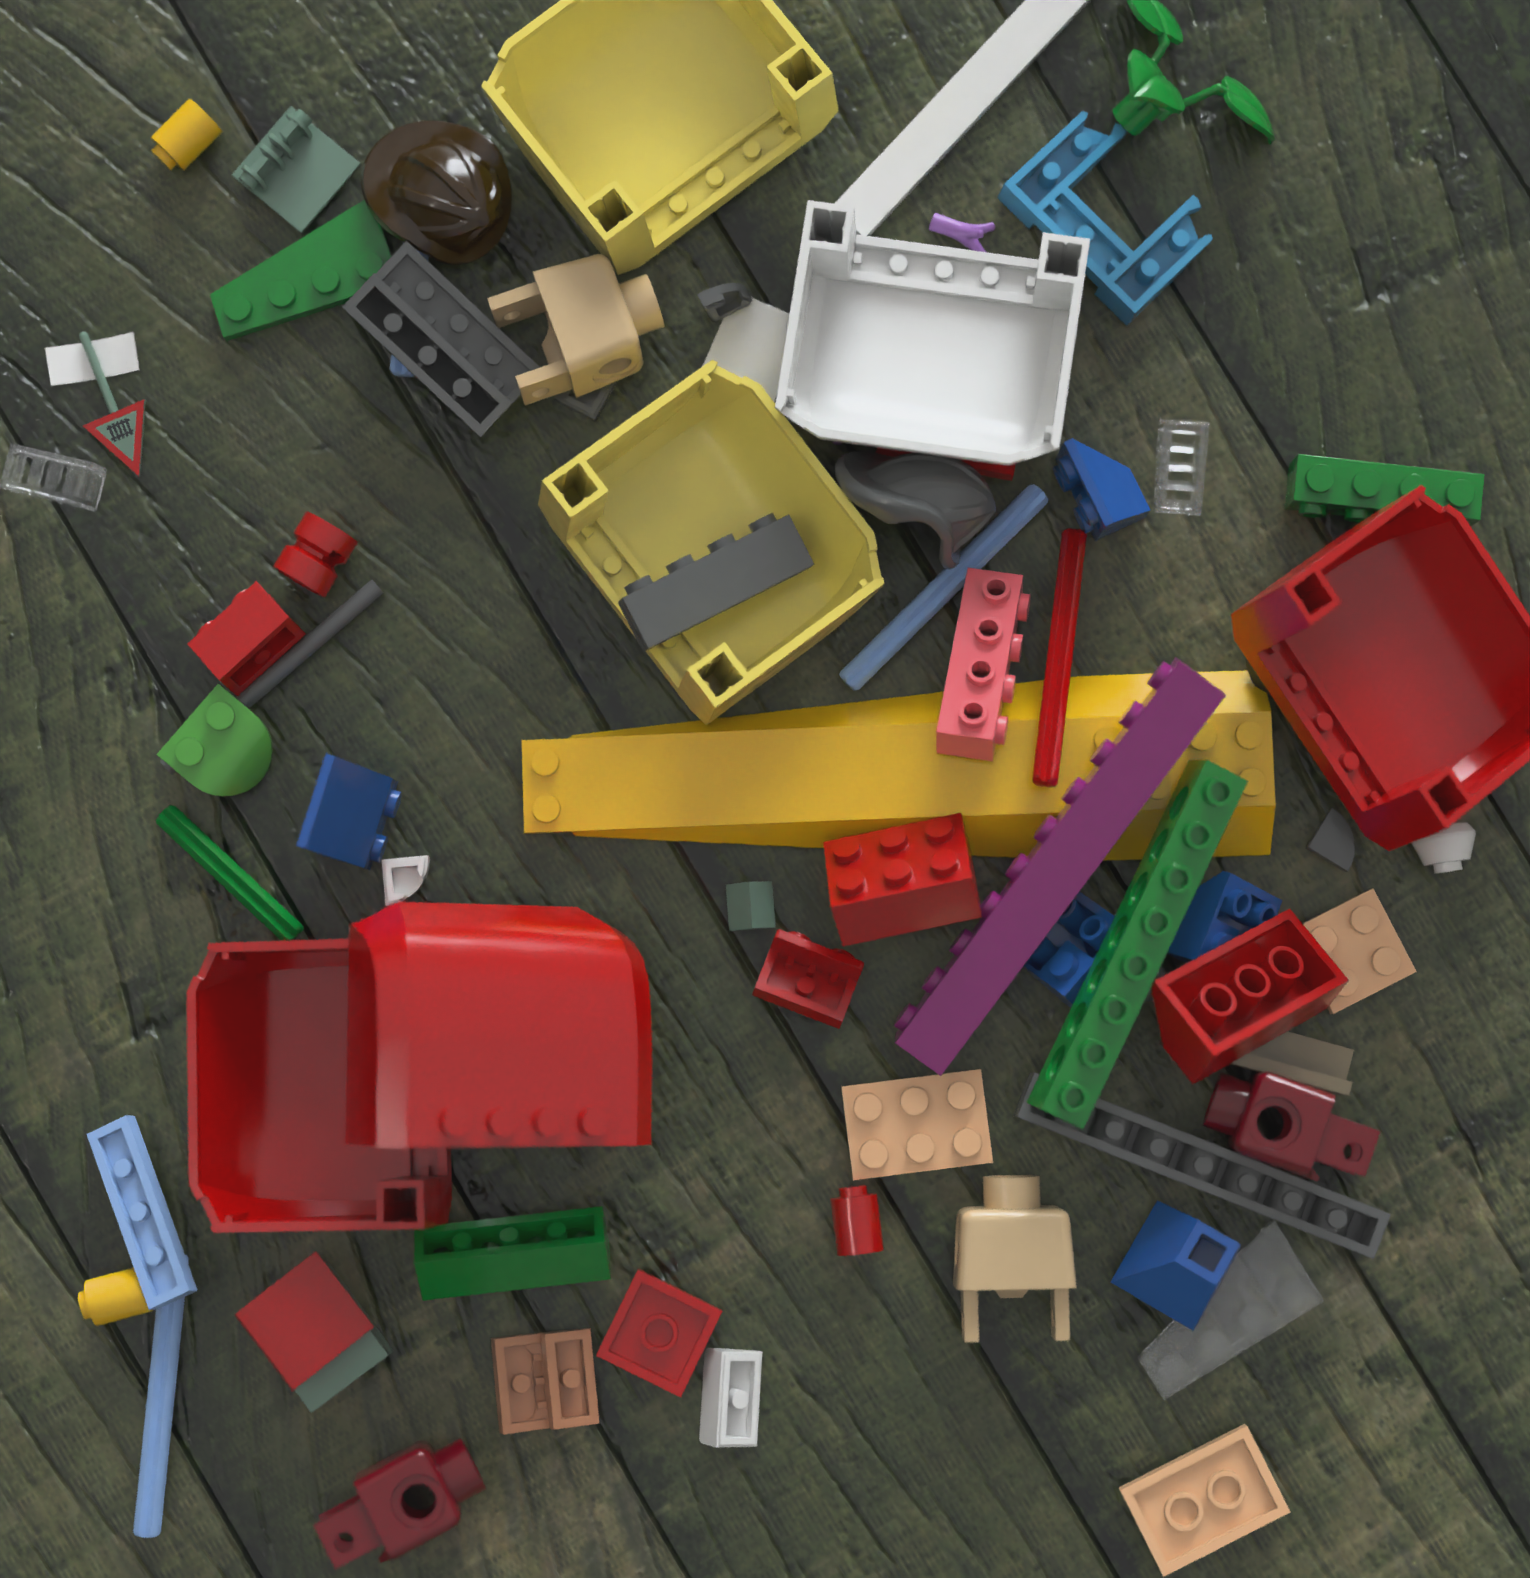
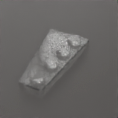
[1137,1219,1324,1400]

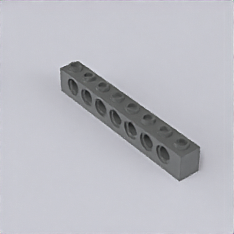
[1013,1072,1391,1259]

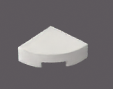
[382,855,430,906]

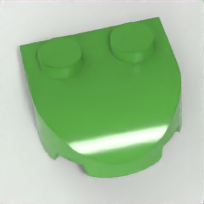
[156,683,272,796]

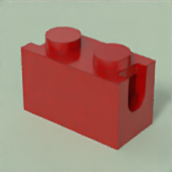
[187,581,306,696]

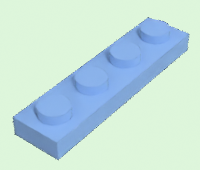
[86,1115,198,1310]

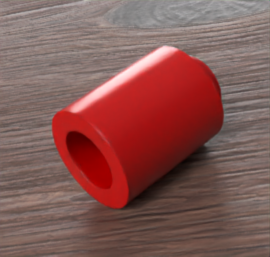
[830,1185,884,1256]

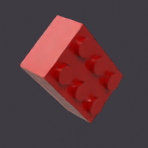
[823,813,982,947]

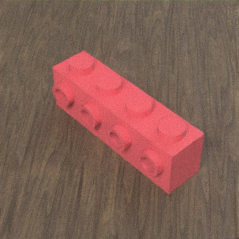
[936,568,1031,761]

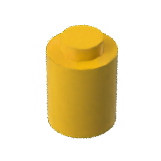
[150,98,222,171]
[78,1267,153,1326]

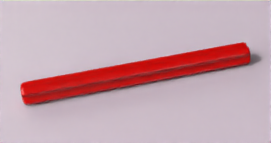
[1032,528,1087,788]

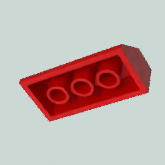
[1151,908,1349,1084]

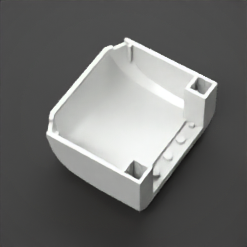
[775,200,1090,466]

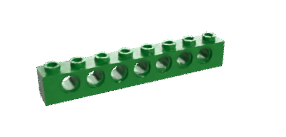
[1026,760,1248,1129]

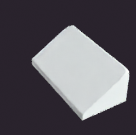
[699,1348,762,1447]

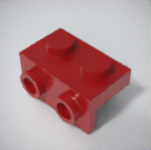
[752,929,865,1029]

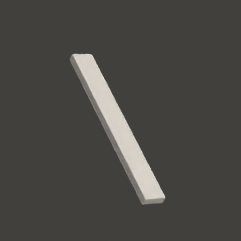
[834,0,1090,236]

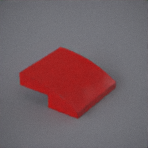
[234,1251,374,1391]

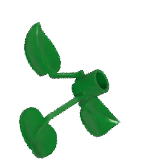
[1112,0,1275,145]

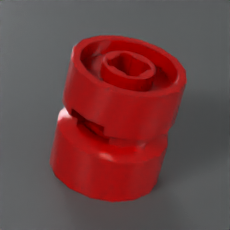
[273,511,358,598]

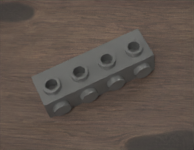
[618,513,815,652]

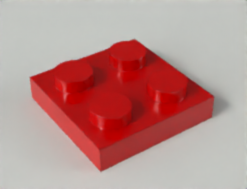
[596,1268,723,1398]

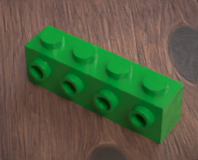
[1285,454,1485,527]
[414,1206,611,1301]

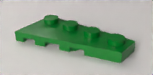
[210,200,392,342]

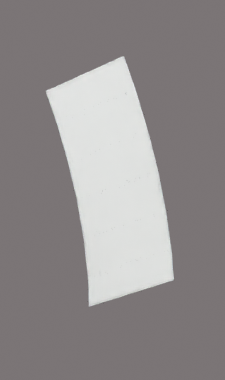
[45,332,139,386]

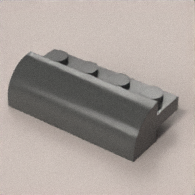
[342,241,540,438]

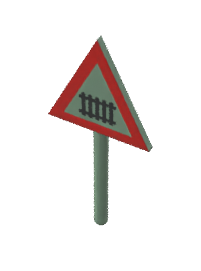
[79,332,146,477]

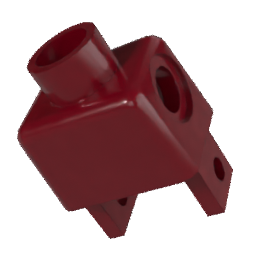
[1203,1072,1381,1182]
[313,1438,487,1570]

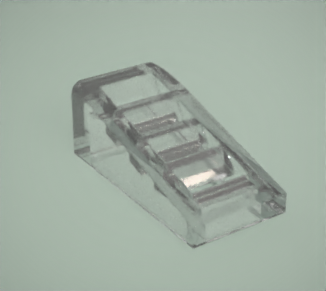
[1154,418,1210,516]
[0,443,106,512]

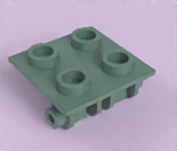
[232,106,361,233]

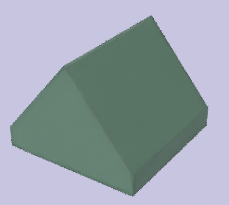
[726,881,776,931]

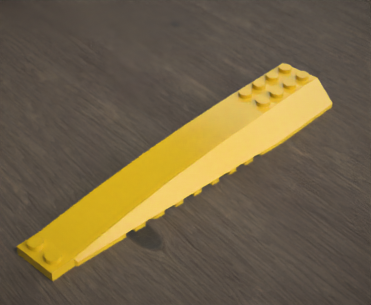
[521,670,1276,861]

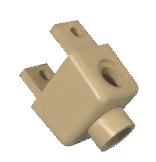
[487,254,664,405]
[953,1175,1077,1342]

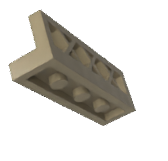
[1159,1031,1354,1096]

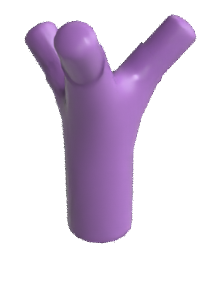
[929,213,995,252]

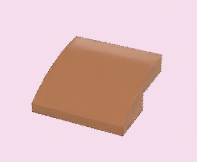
[491,1328,600,1434]

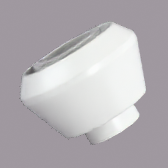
[1412,822,1476,874]

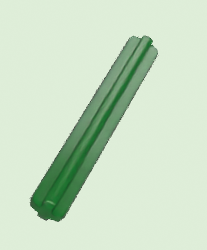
[155,805,304,941]

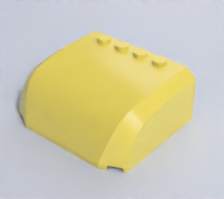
[481,0,838,275]
[538,360,885,725]

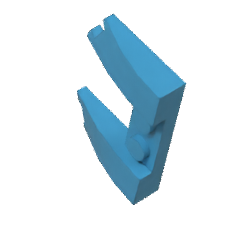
[997,111,1213,326]

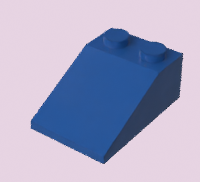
[296,754,402,870]

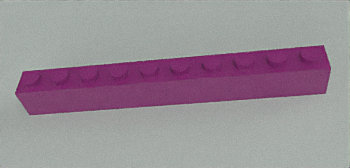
[893,657,1226,1076]

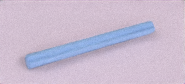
[839,484,1049,690]
[133,1255,189,1538]

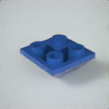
[1053,438,1150,541]
[1167,871,1283,963]
[1023,891,1115,1008]
[1111,1200,1240,1331]

